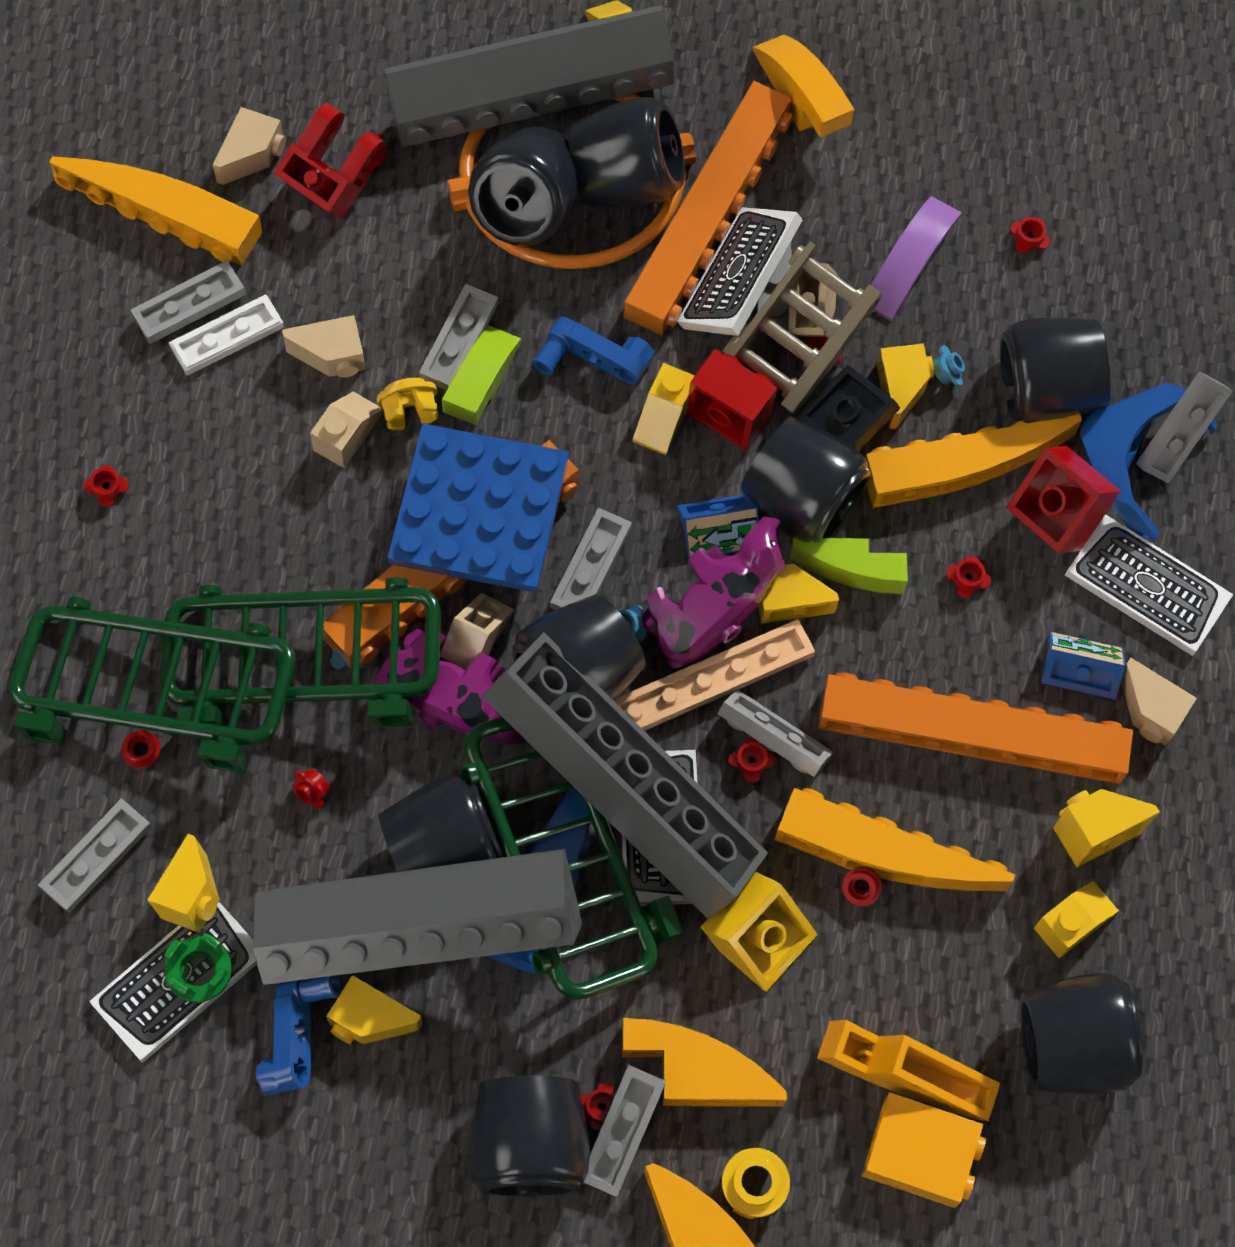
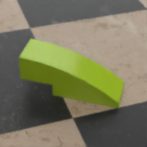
[442,325,521,426]
[790,538,908,594]

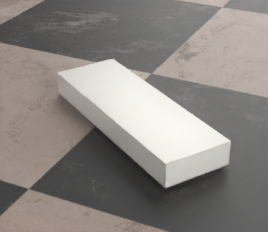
[169,295,284,376]

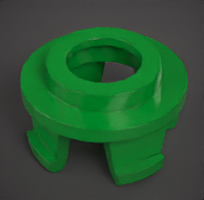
[164,933,232,1003]

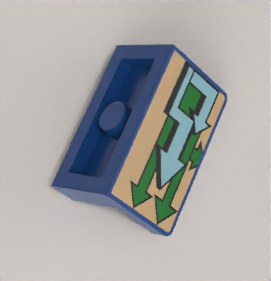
[677,494,759,558]
[1041,632,1125,700]

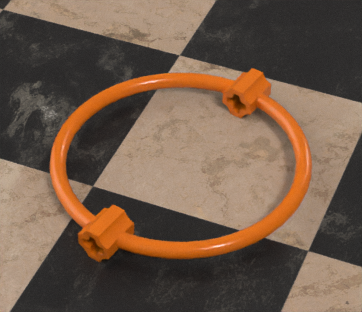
[447,94,696,269]

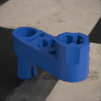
[532,317,656,385]
[256,975,343,1095]

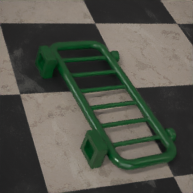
[160,577,441,727]
[9,597,296,774]
[460,717,683,1000]

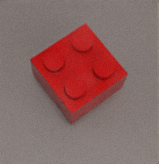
[686,349,777,451]
[1006,446,1121,554]

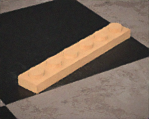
[614,619,815,731]

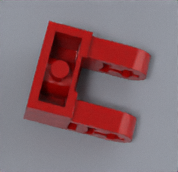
[273,103,386,219]

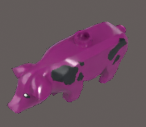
[642,517,785,669]
[375,629,522,745]

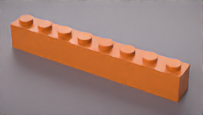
[624,81,793,336]
[323,440,579,670]
[818,672,1133,784]

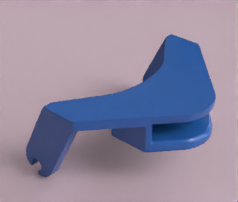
[1080,383,1218,542]

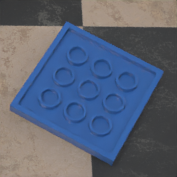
[387,423,569,593]

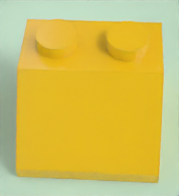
[1053,789,1160,867]
[701,872,818,992]

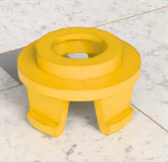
[377,378,438,430]
[722,1148,790,1219]

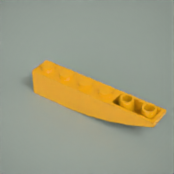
[49,156,263,266]
[865,414,1082,508]
[774,788,1016,891]

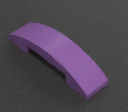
[871,196,962,322]

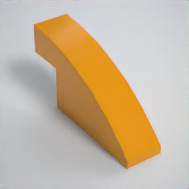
[752,35,855,137]
[622,1018,787,1107]
[817,1020,1000,1121]
[644,1163,755,1247]

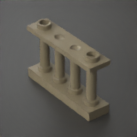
[723,241,884,415]

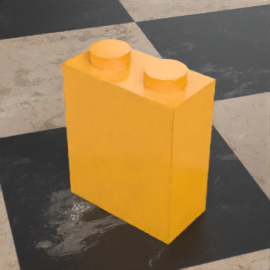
[862,1092,986,1208]

